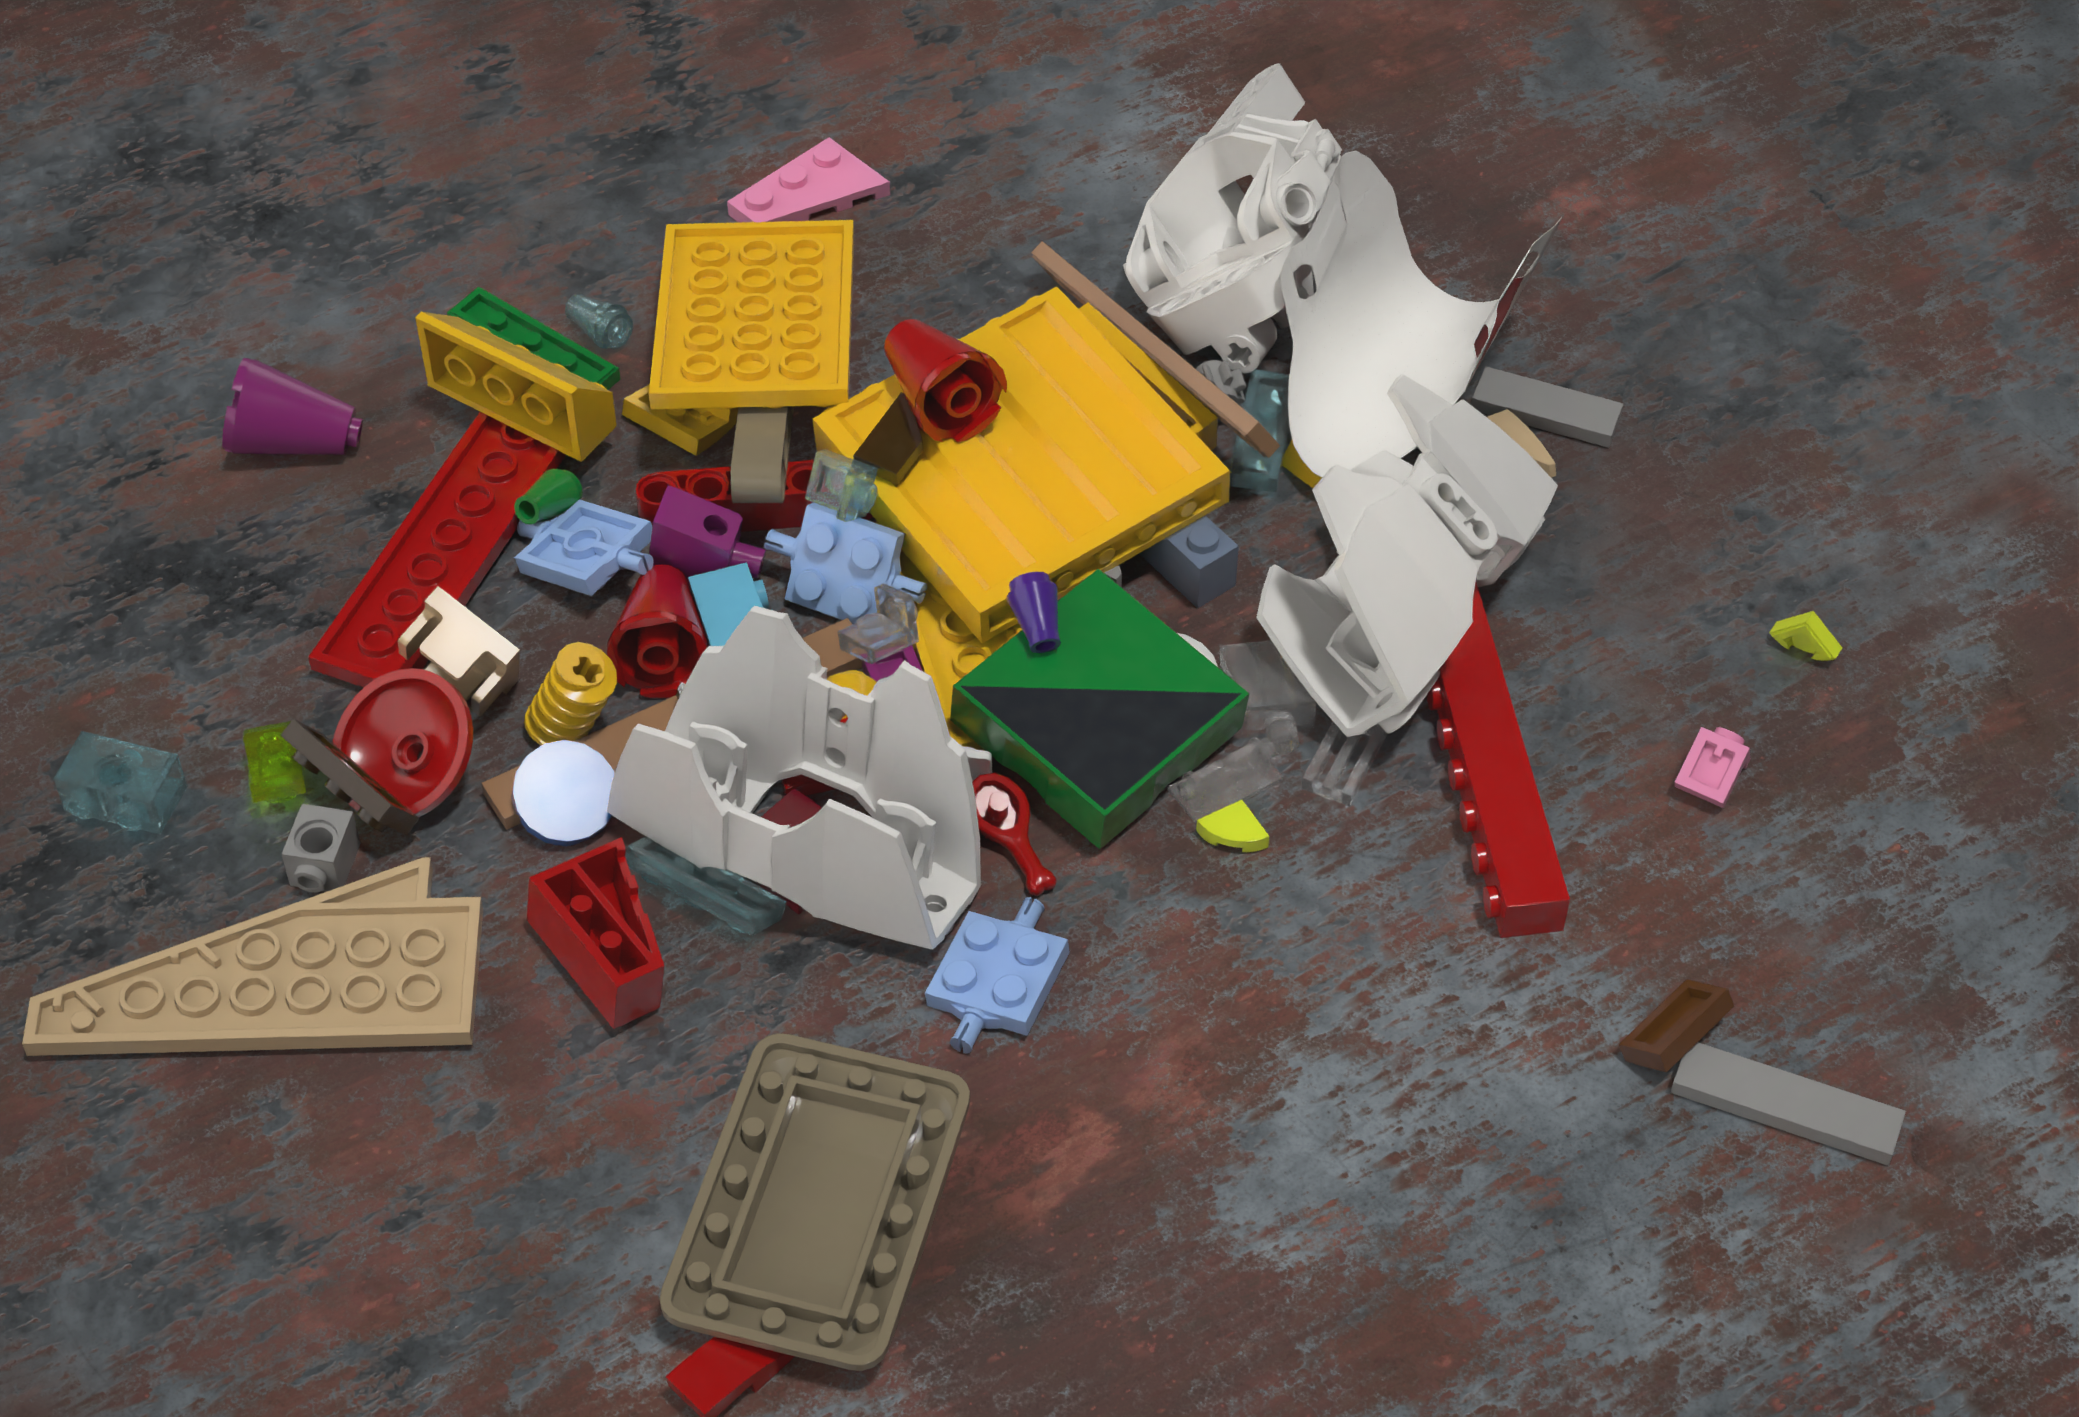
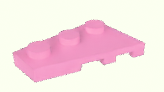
[727,137,890,222]

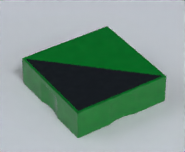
[950,569,1249,850]

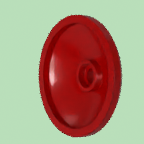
[333,668,473,817]

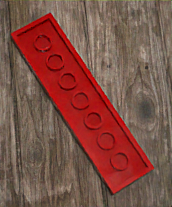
[308,412,566,688]

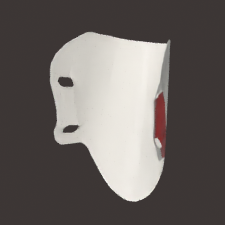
[1281,151,1562,477]

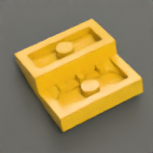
[622,384,738,456]

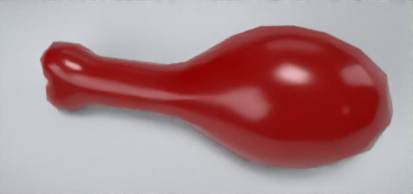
[972,773,1057,897]

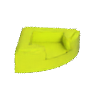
[1769,611,1843,661]
[1196,800,1270,852]

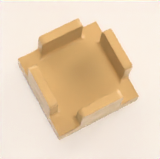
[398,586,520,716]

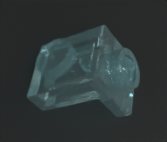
[805,449,878,522]

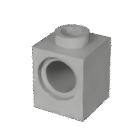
[282,804,361,892]

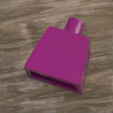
[649,485,766,590]

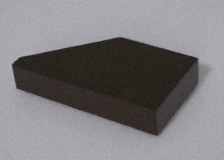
[853,392,923,485]

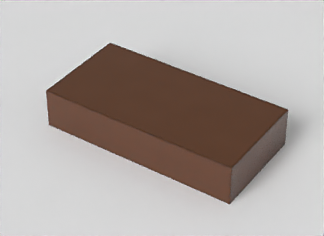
[1619,979,1734,1073]

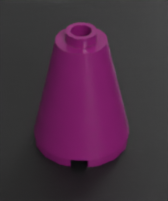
[222,358,363,455]

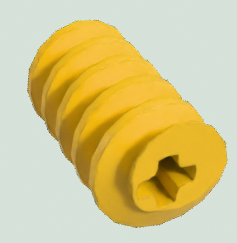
[524,642,617,745]

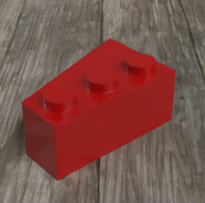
[527,837,665,1029]

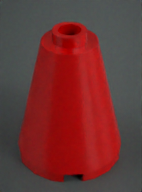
[884,319,1007,442]
[607,564,709,698]

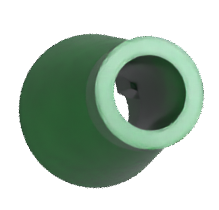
[514,469,583,524]

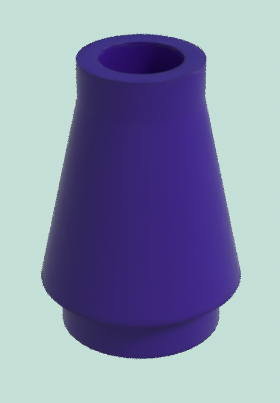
[1007,572,1061,653]

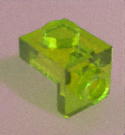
[243,721,306,804]

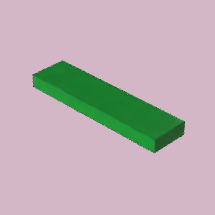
[447,287,621,390]

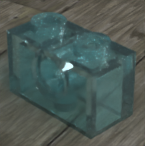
[53,731,188,835]

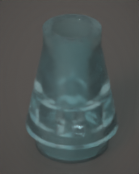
[565,294,633,349]

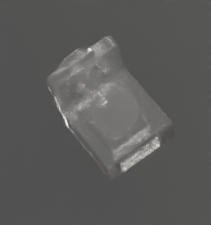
[837,583,919,664]

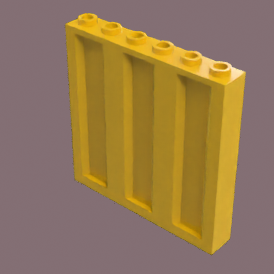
[813,286,1230,644]

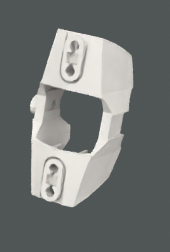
[1257,374,1558,737]
[607,605,981,950]

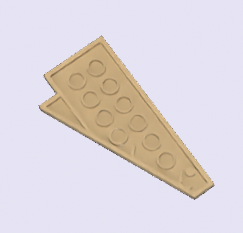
[22,857,483,1056]

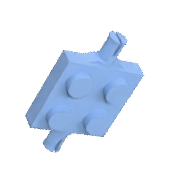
[514,499,653,596]
[764,502,927,631]
[925,897,1070,1053]

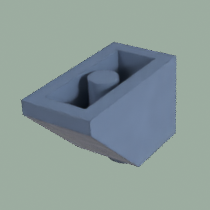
[1139,516,1239,609]

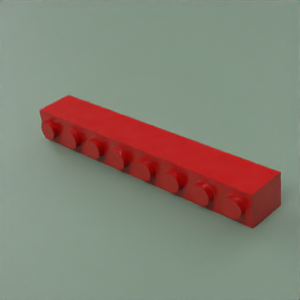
[1426,582,1570,938]

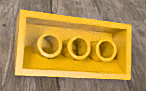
[415,311,617,462]

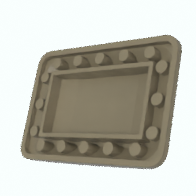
[660,1033,970,1371]

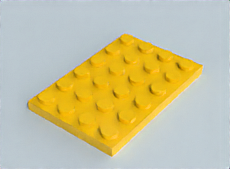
[649,220,854,411]

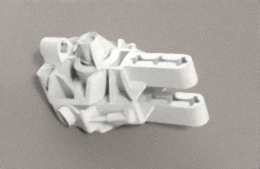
[1123,63,1342,374]

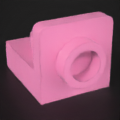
[1675,727,1750,808]

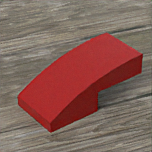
[665,1336,795,1417]

